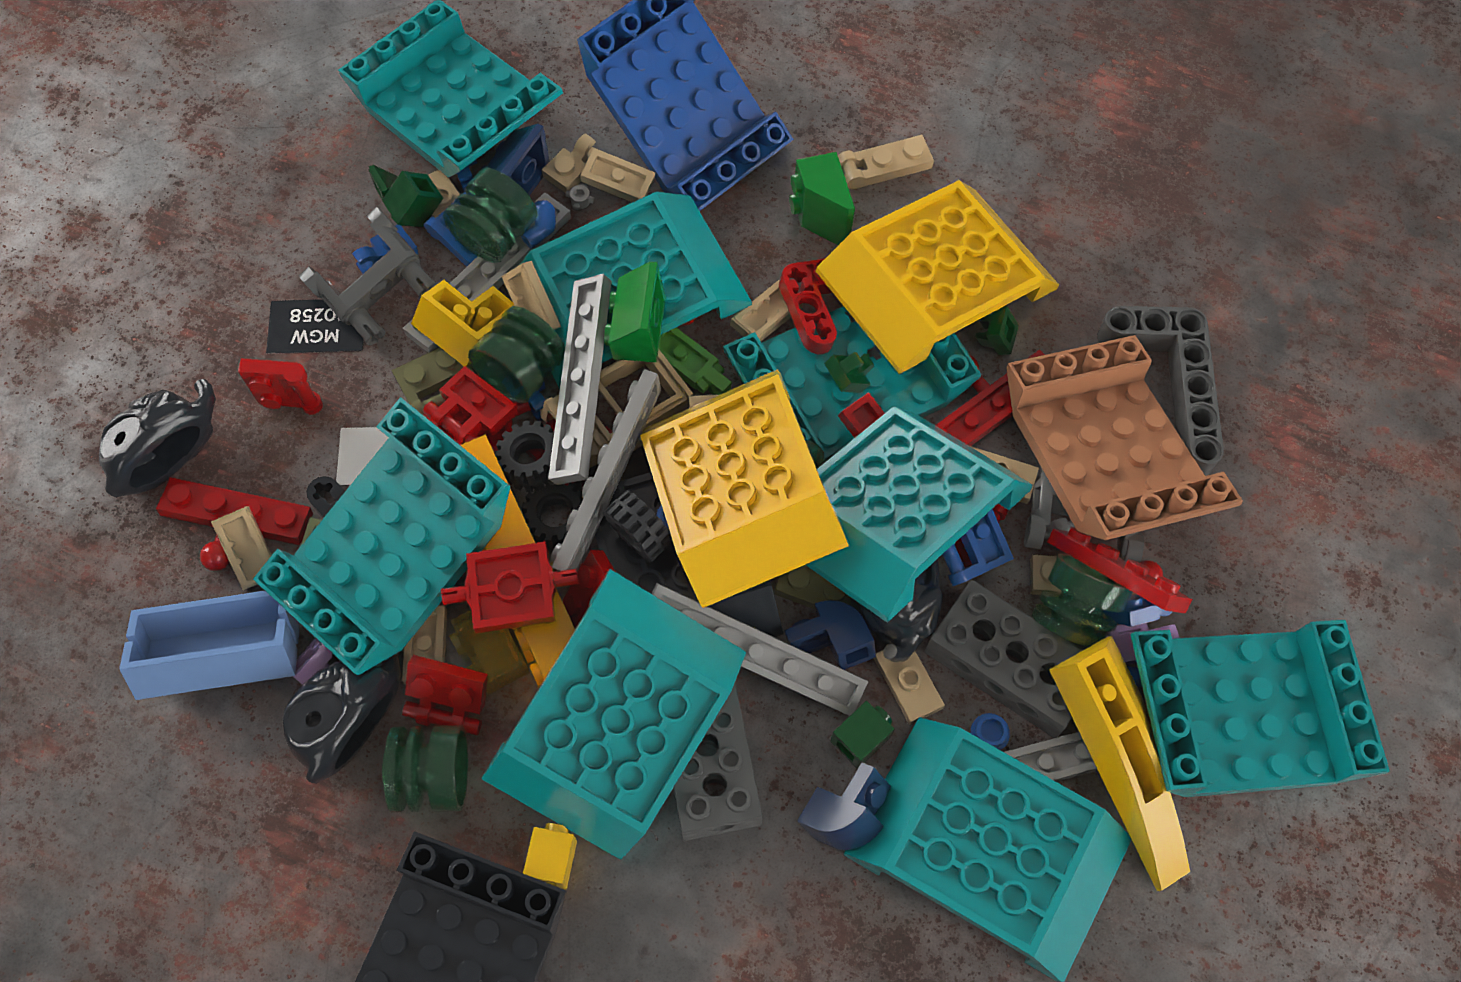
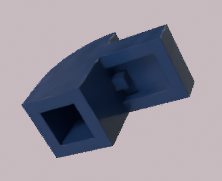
[784,601,876,670]
[797,763,891,850]

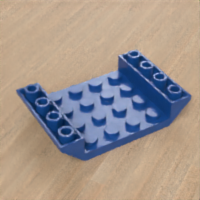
[577,0,794,211]

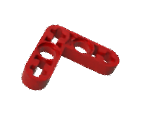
[779,258,837,354]

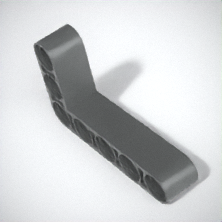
[1097,306,1224,476]

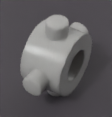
[566,184,595,210]
[1044,518,1075,539]

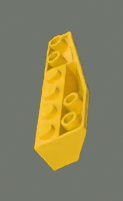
[1049,636,1190,891]

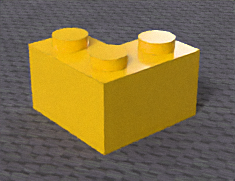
[411,280,518,367]

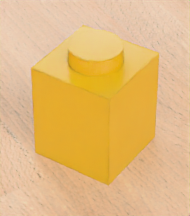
[523,823,577,890]

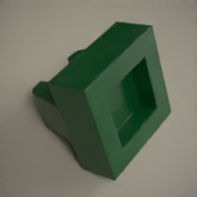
[975,306,1019,355]
[824,352,874,393]

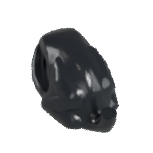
[99,379,216,498]
[859,559,943,662]
[283,653,401,784]

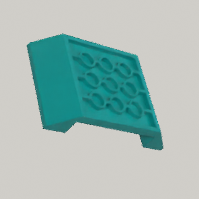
[338,0,563,178]
[520,192,752,389]
[723,306,981,466]
[253,397,511,675]
[806,406,1033,622]
[481,569,746,860]
[1130,620,1390,797]
[843,717,1132,982]

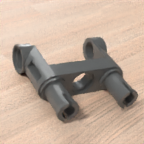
[299,206,437,345]
[1024,467,1144,563]

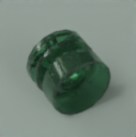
[443,168,538,263]
[468,306,565,404]
[1032,554,1133,647]
[382,725,468,813]

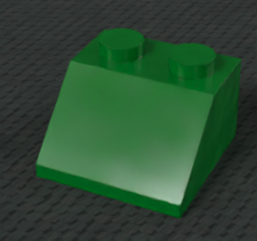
[789,152,855,245]
[604,262,666,363]

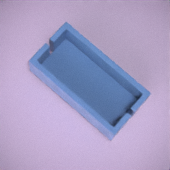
[119,591,300,700]

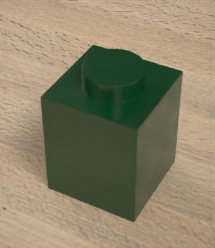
[382,171,444,227]
[830,700,895,770]

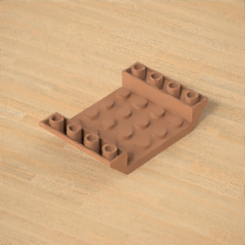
[1006,335,1243,540]

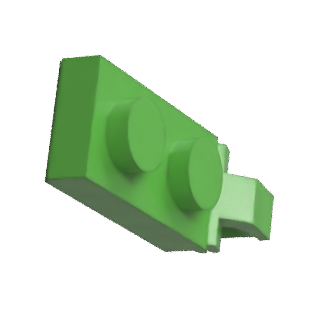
[659,327,732,395]

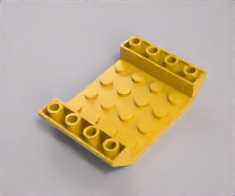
[816,180,1059,374]
[640,369,849,608]

